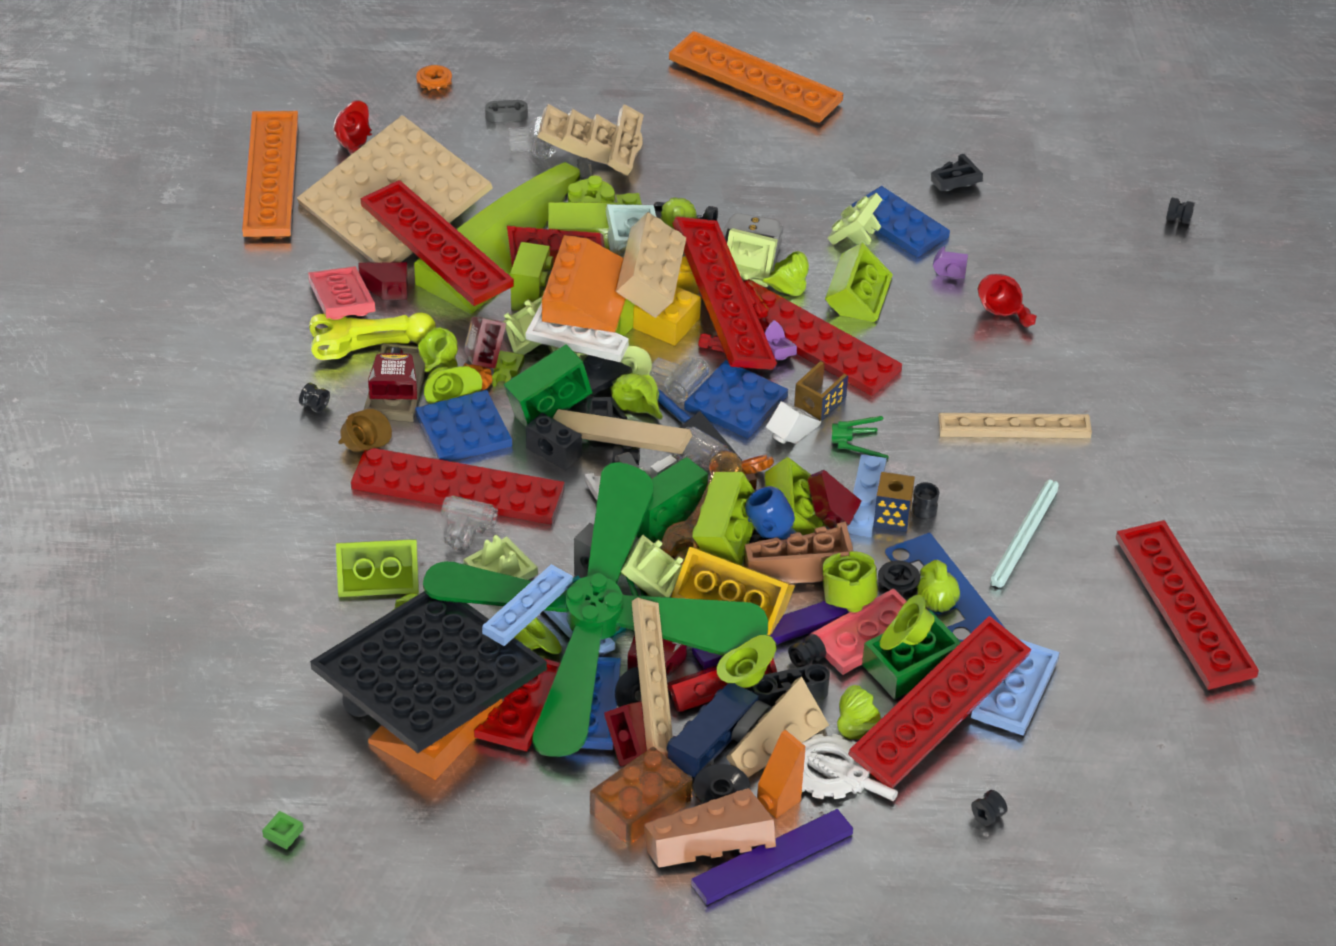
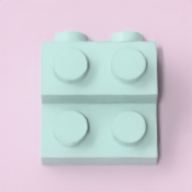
[606,204,656,257]

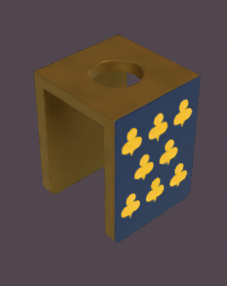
[794,361,848,421]
[874,472,915,532]

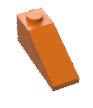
[757,730,806,819]

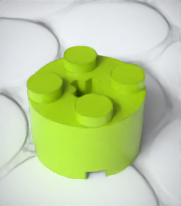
[568,175,615,202]
[823,551,878,612]

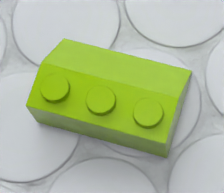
[548,202,620,251]
[825,242,893,322]
[765,457,826,536]
[692,472,755,565]
[336,539,419,597]

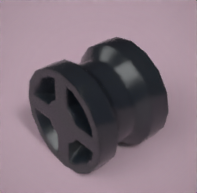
[299,382,330,413]
[971,790,1008,826]

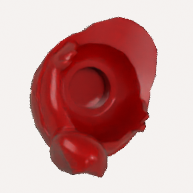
[333,100,372,155]
[977,274,1037,327]

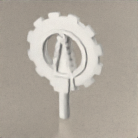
[802,734,898,801]

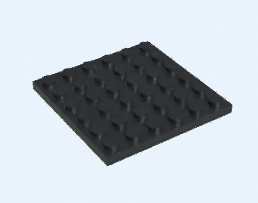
[310,591,547,753]

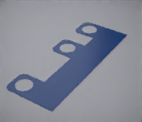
[885,532,1006,642]

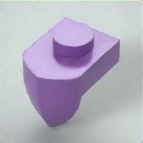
[933,246,968,279]
[765,320,797,360]

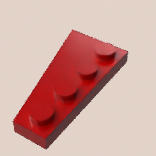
[507,226,605,267]
[474,659,561,752]

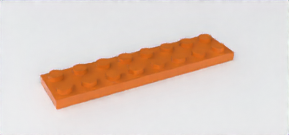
[669,31,844,123]
[242,111,299,237]

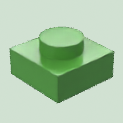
[262,811,304,849]

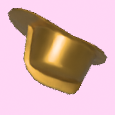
[338,409,392,452]

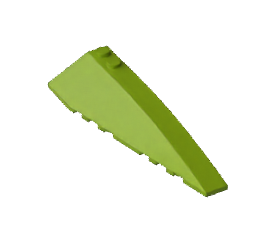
[414,162,581,314]

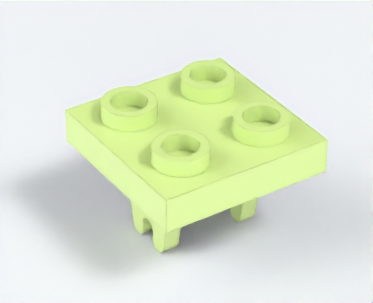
[827,193,882,245]
[727,228,778,287]
[503,296,543,355]
[463,535,538,580]
[621,535,683,598]

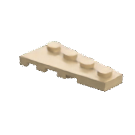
[726,677,829,777]

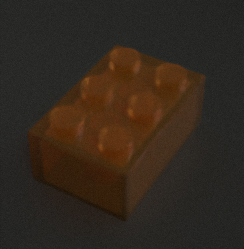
[590,746,692,846]

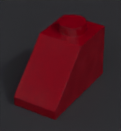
[358,262,408,300]
[807,470,862,529]
[604,701,647,767]

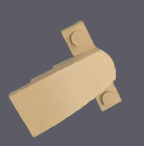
[537,104,644,176]

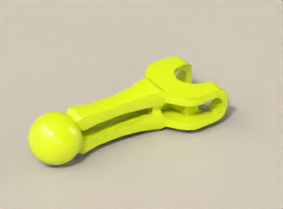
[309,312,436,360]

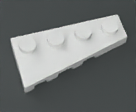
[526,303,629,362]

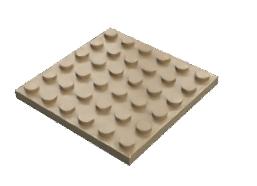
[297,115,493,262]

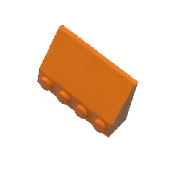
[542,235,626,332]
[368,699,502,780]

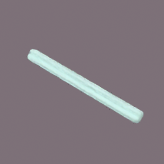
[990,479,1059,588]

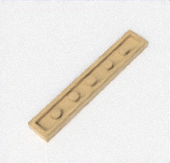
[553,409,692,454]
[938,413,1092,438]
[632,598,673,760]

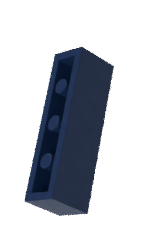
[666,683,758,779]

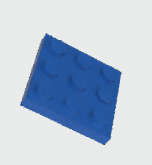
[684,360,788,439]
[415,390,512,462]

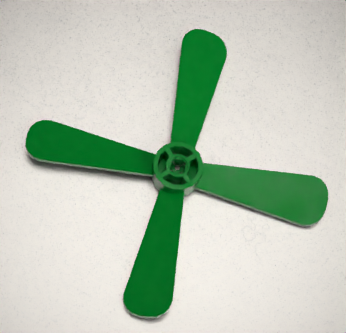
[423,462,768,756]

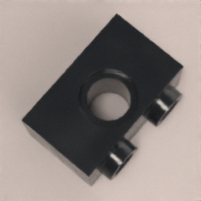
[526,413,582,471]

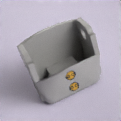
[722,213,783,271]

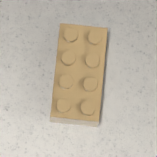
[616,212,686,318]

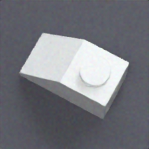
[766,401,821,444]

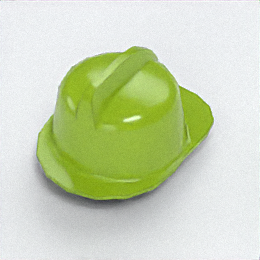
[424,366,482,404]
[880,595,934,650]
[514,617,562,654]
[717,635,776,688]

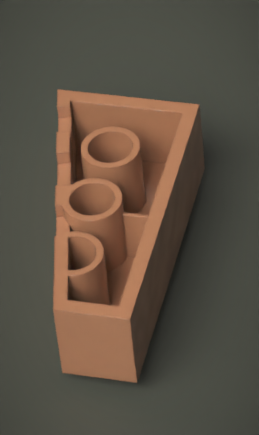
[744,522,853,584]
[644,788,776,868]

